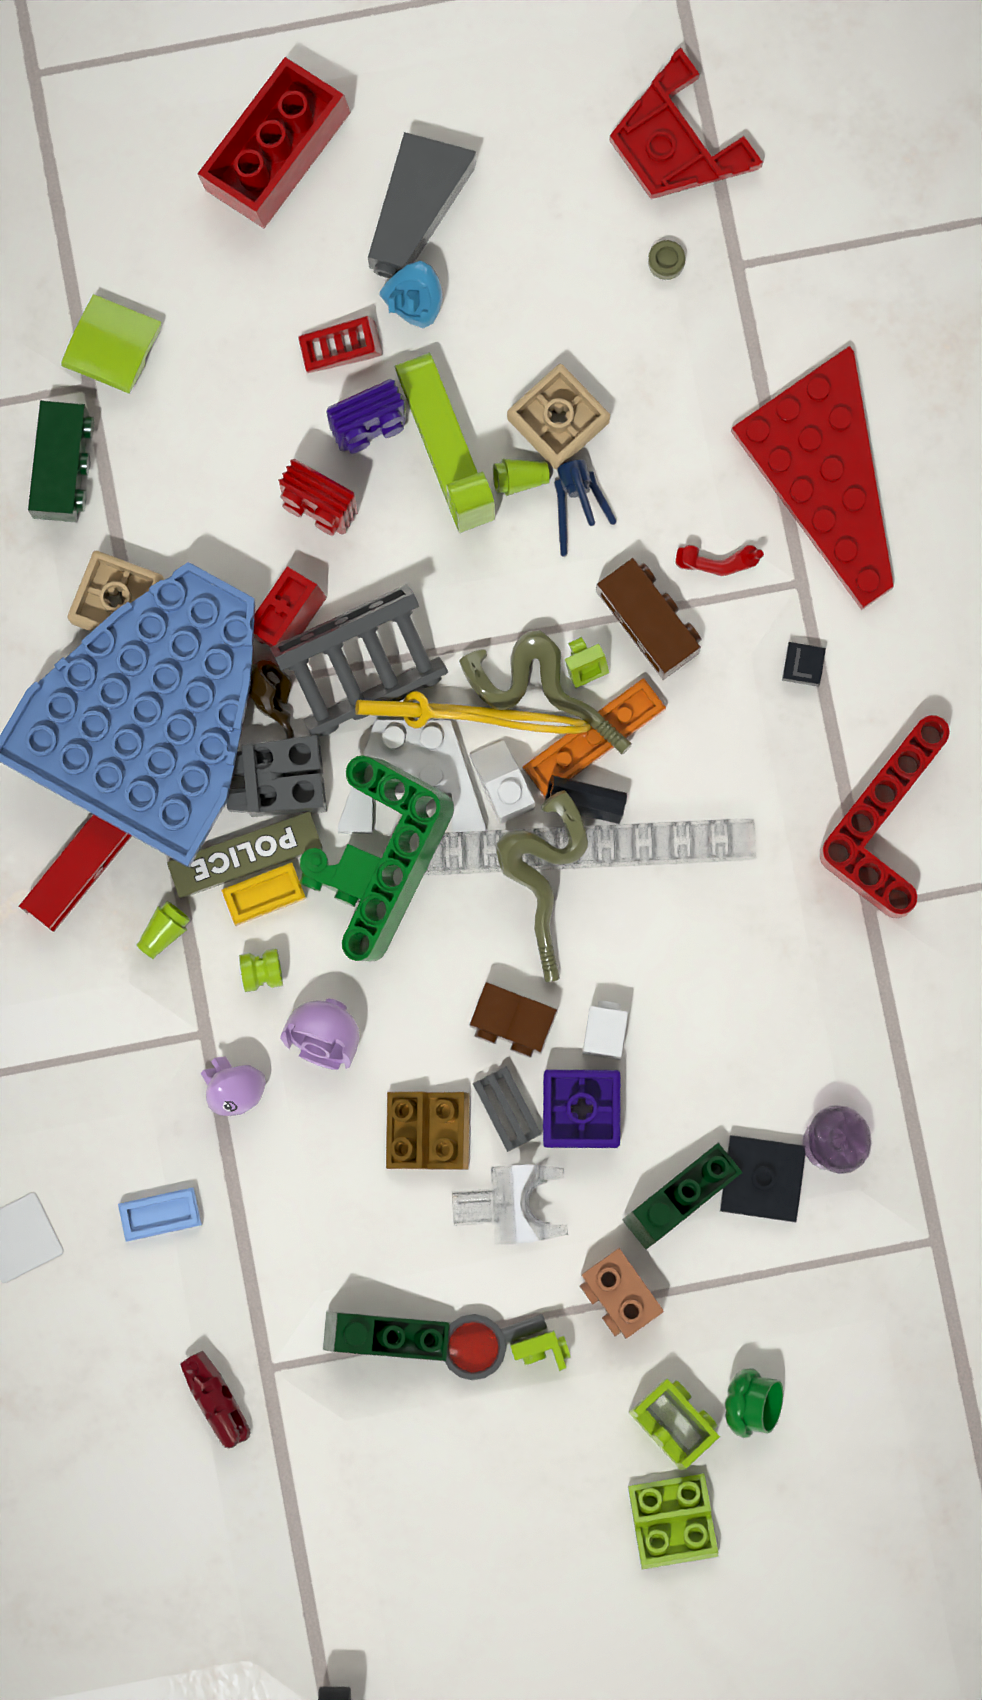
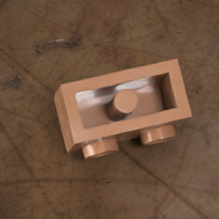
[579,1248,664,1339]

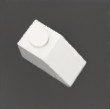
[469,740,535,824]

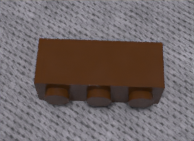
[596,558,702,680]

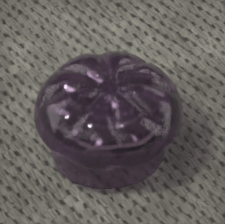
[803,1105,872,1174]

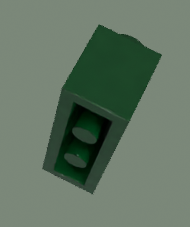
[28,400,94,522]

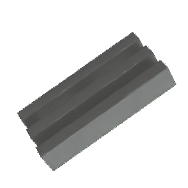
[473,1066,541,1152]

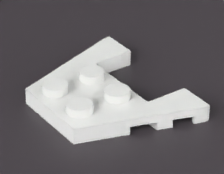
[338,720,486,835]

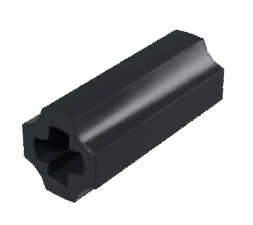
[544,775,627,824]

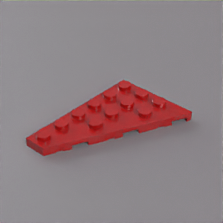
[731,346,894,610]

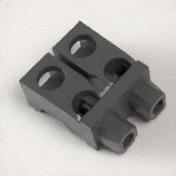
[227,735,327,817]

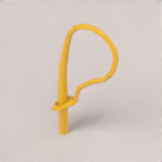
[355,691,591,734]

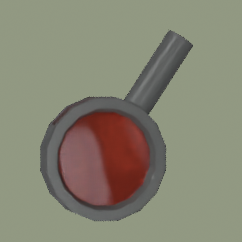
[444,1314,548,1380]

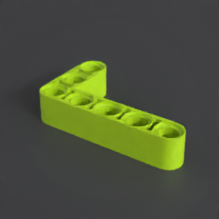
[395,352,495,533]

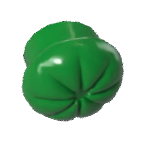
[725,1368,784,1438]

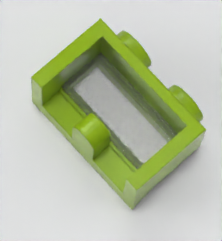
[628,1379,720,1470]

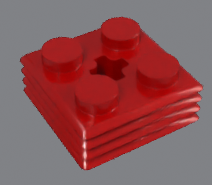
[278,459,358,536]

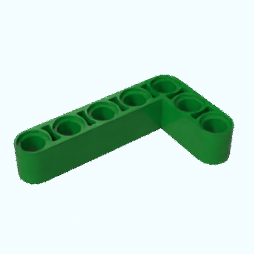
[342,755,454,961]

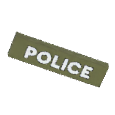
[167,811,323,899]

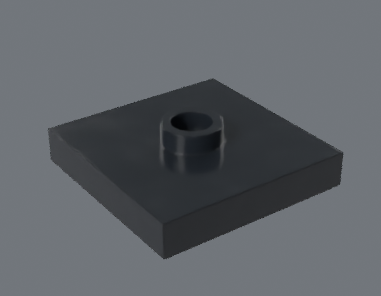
[719,1135,806,1223]

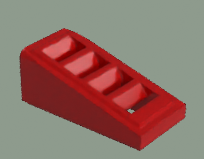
[298,316,383,373]

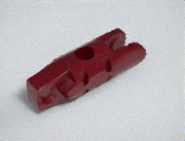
[180,1351,251,1449]

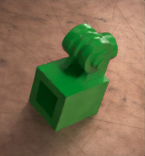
[299,844,381,907]

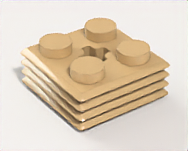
[507,364,610,470]
[67,550,164,632]

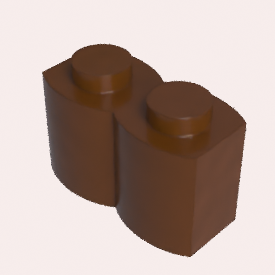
[469,982,558,1058]

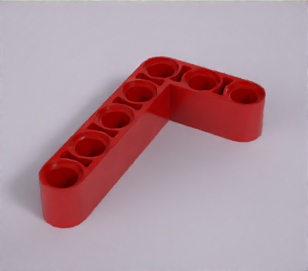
[819,715,950,919]

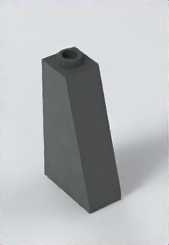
[368,132,476,279]

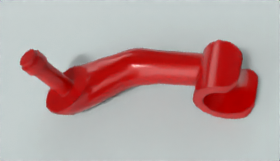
[675,545,764,576]

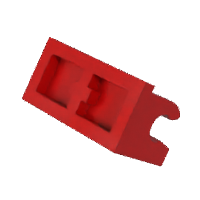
[253,566,327,647]

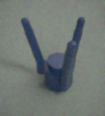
[554,460,617,557]

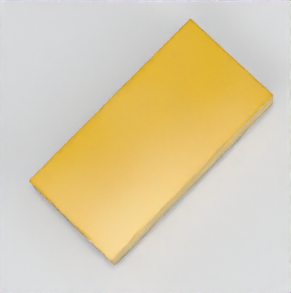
[221,862,306,926]

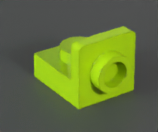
[510,1330,571,1371]

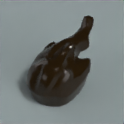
[249,660,294,739]

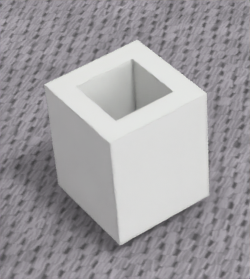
[583,1001,628,1060]

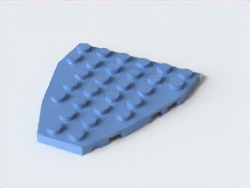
[0,562,255,868]

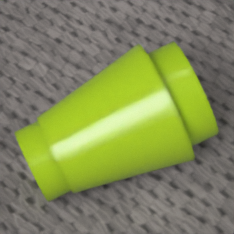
[493,459,550,496]
[136,901,190,959]

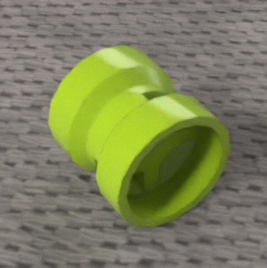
[239,949,283,992]

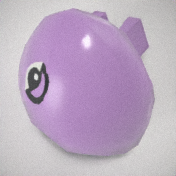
[201,1056,266,1116]

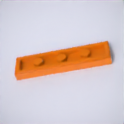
[522,678,666,798]

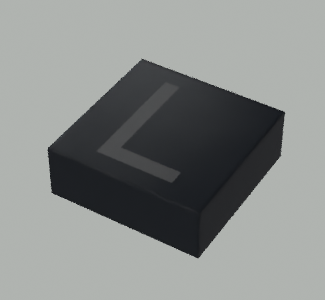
[782,642,826,687]

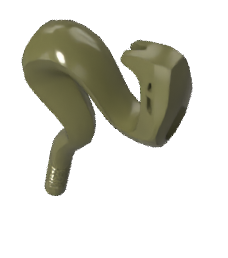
[459,630,632,755]
[495,790,588,982]

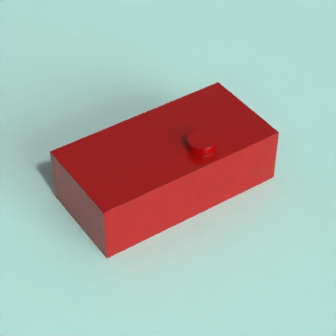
[197,57,351,229]

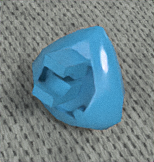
[379,260,443,328]

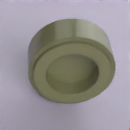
[648,240,685,280]

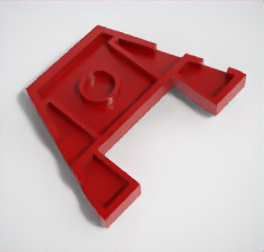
[609,48,763,199]

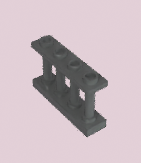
[270,584,448,736]

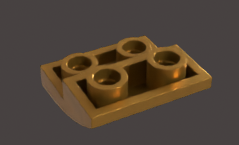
[386,1092,469,1170]

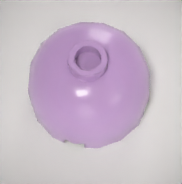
[280,999,360,1070]

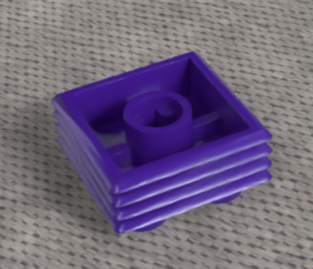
[326,379,407,454]
[543,1070,621,1148]

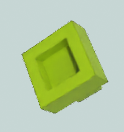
[565,637,609,689]

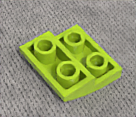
[61,294,161,394]
[628,1473,718,1570]

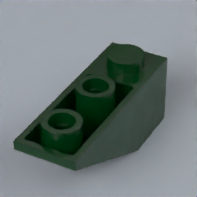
[622,1142,743,1250]
[323,1311,450,1361]

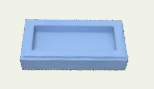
[118,1187,202,1242]

